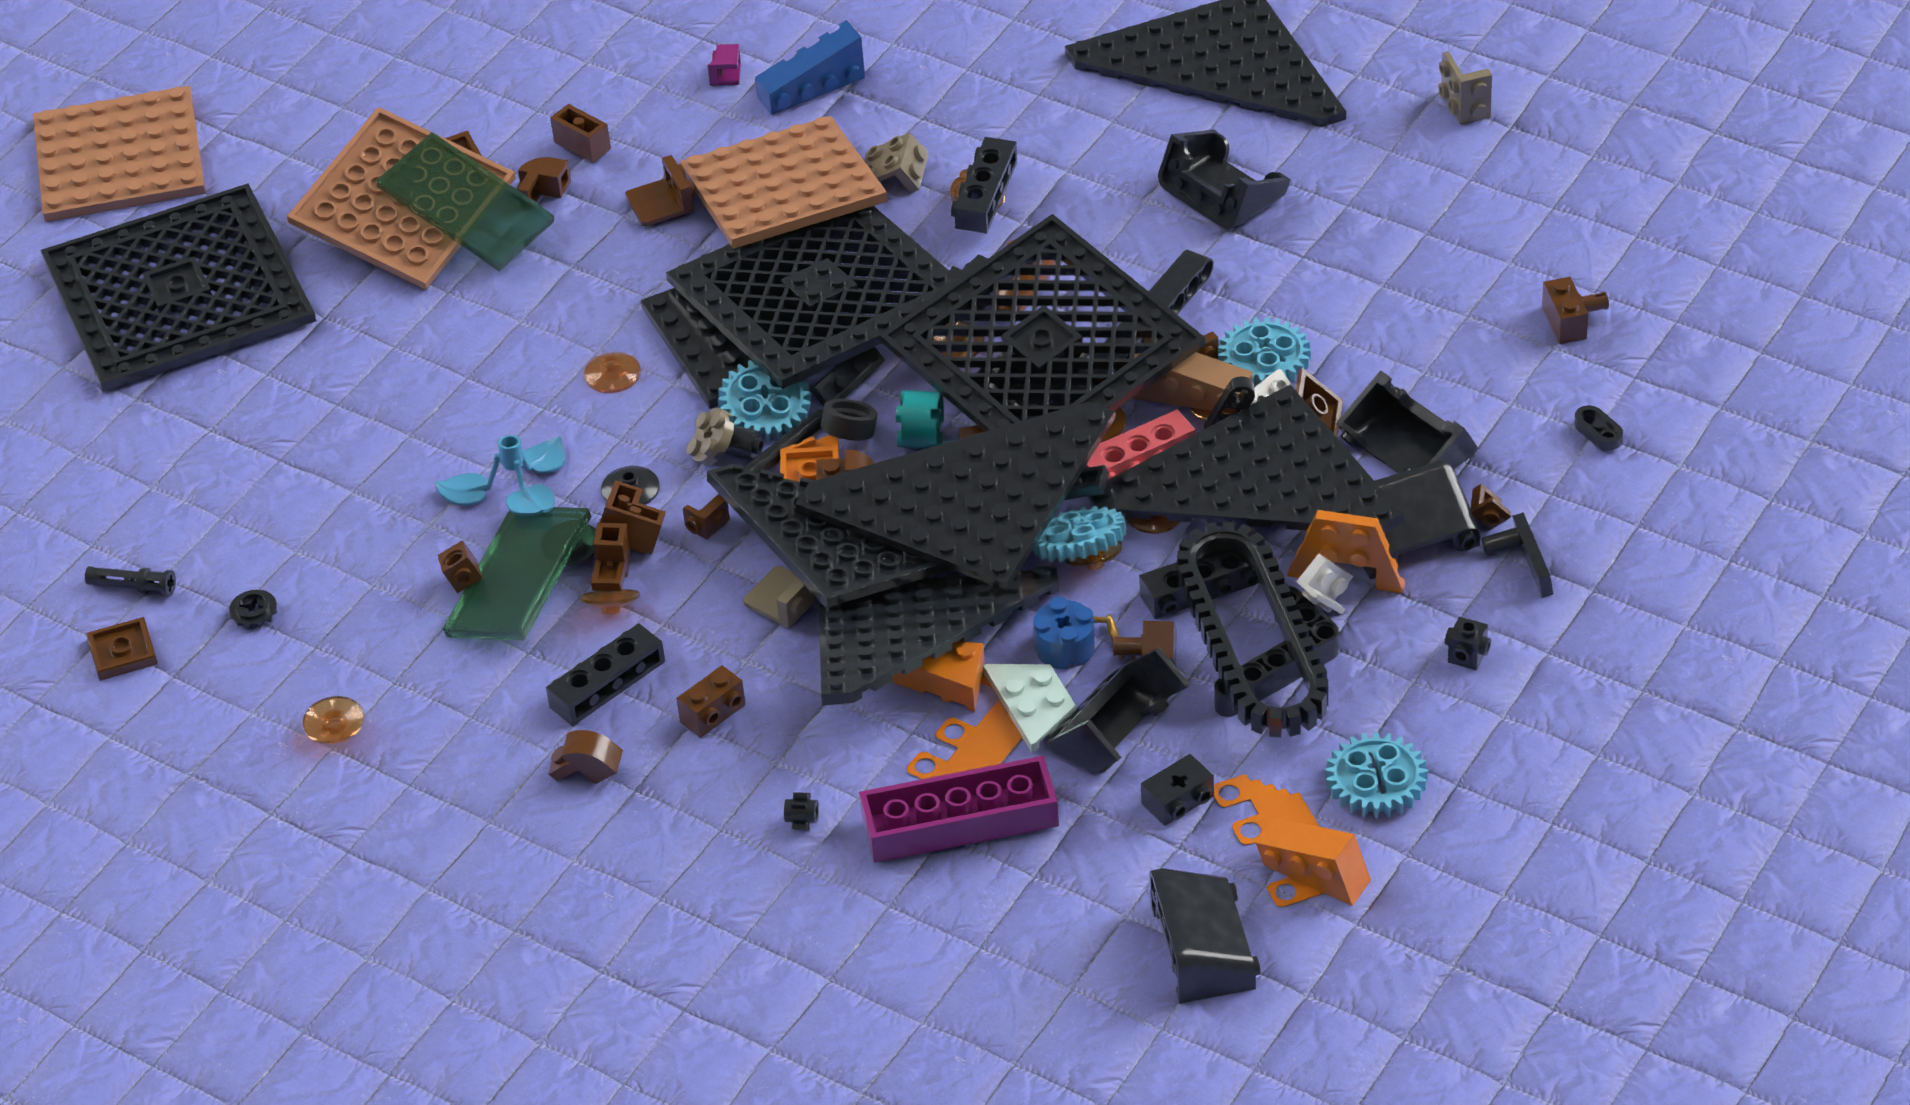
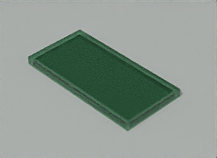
[376,132,554,271]
[443,507,592,641]

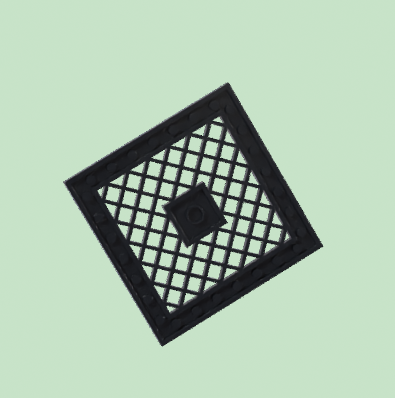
[41,183,317,392]
[666,206,958,389]
[879,214,1206,431]

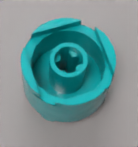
[896,390,944,449]

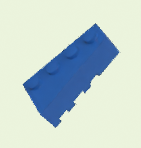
[755,20,865,115]

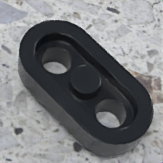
[1574,405,1623,450]

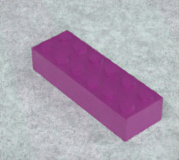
[859,755,1059,863]

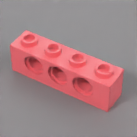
[1085,409,1196,480]

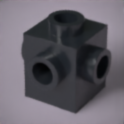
[1444,617,1491,670]

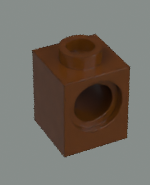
[438,540,483,593]

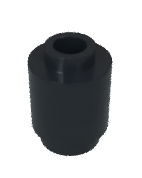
[725,426,764,459]

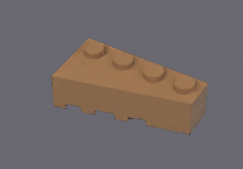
[1132,338,1253,414]

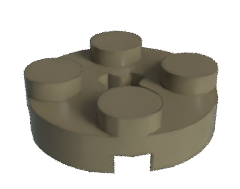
[686,408,734,466]

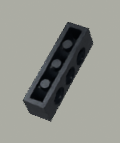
[951,137,1018,234]
[1139,550,1260,619]
[546,623,665,726]

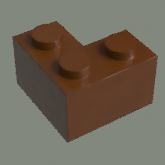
[600,480,666,555]

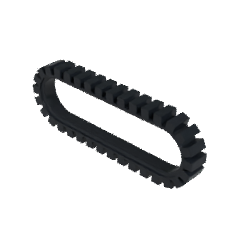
[1177,521,1328,738]

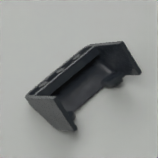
[1045,647,1190,774]

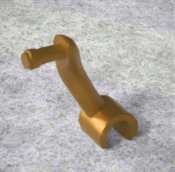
[1093,614,1137,661]

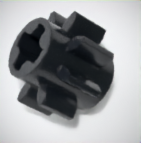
[784,792,819,830]

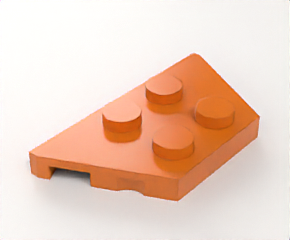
[780,435,839,482]

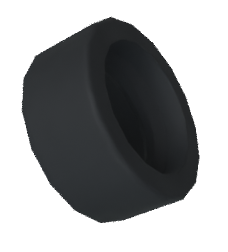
[821,399,878,441]

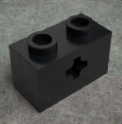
[1141,754,1214,826]

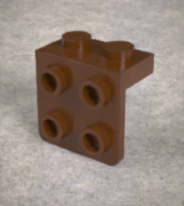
[625,155,695,226]

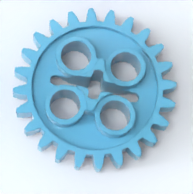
[1218,317,1311,385]
[718,360,811,442]
[1033,506,1127,562]
[1325,732,1428,818]

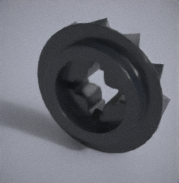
[229,589,277,629]

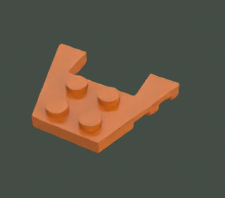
[1287,510,1405,593]

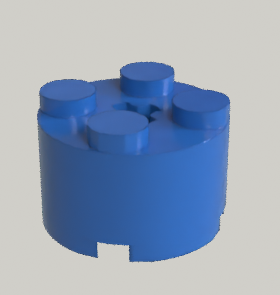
[1033,596,1095,669]

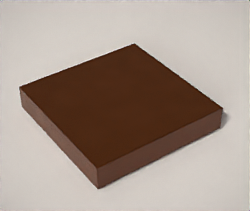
[86,617,158,681]

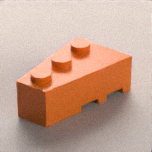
[892,641,985,712]
[1256,817,1371,906]

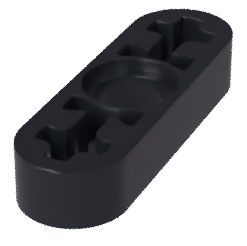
[1204,376,1255,429]

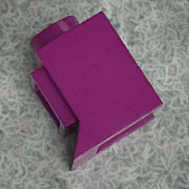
[707,44,741,85]

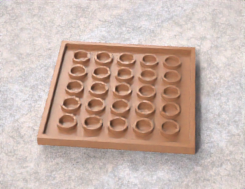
[33,85,206,222]
[287,107,516,290]
[680,116,888,249]

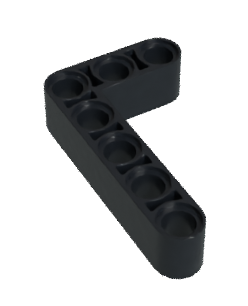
[1214,586,1339,717]

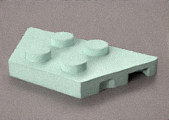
[983,664,1076,753]

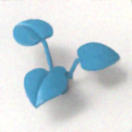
[435,435,566,516]

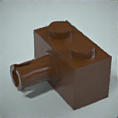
[1542,277,1609,344]
[1113,621,1177,666]

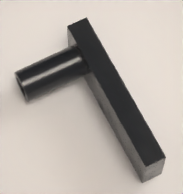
[1481,512,1554,598]

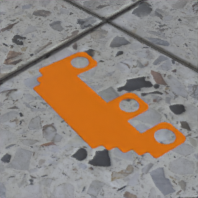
[906,675,1022,779]
[1214,774,1324,907]

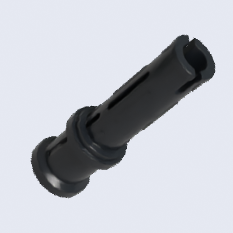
[85,566,176,596]

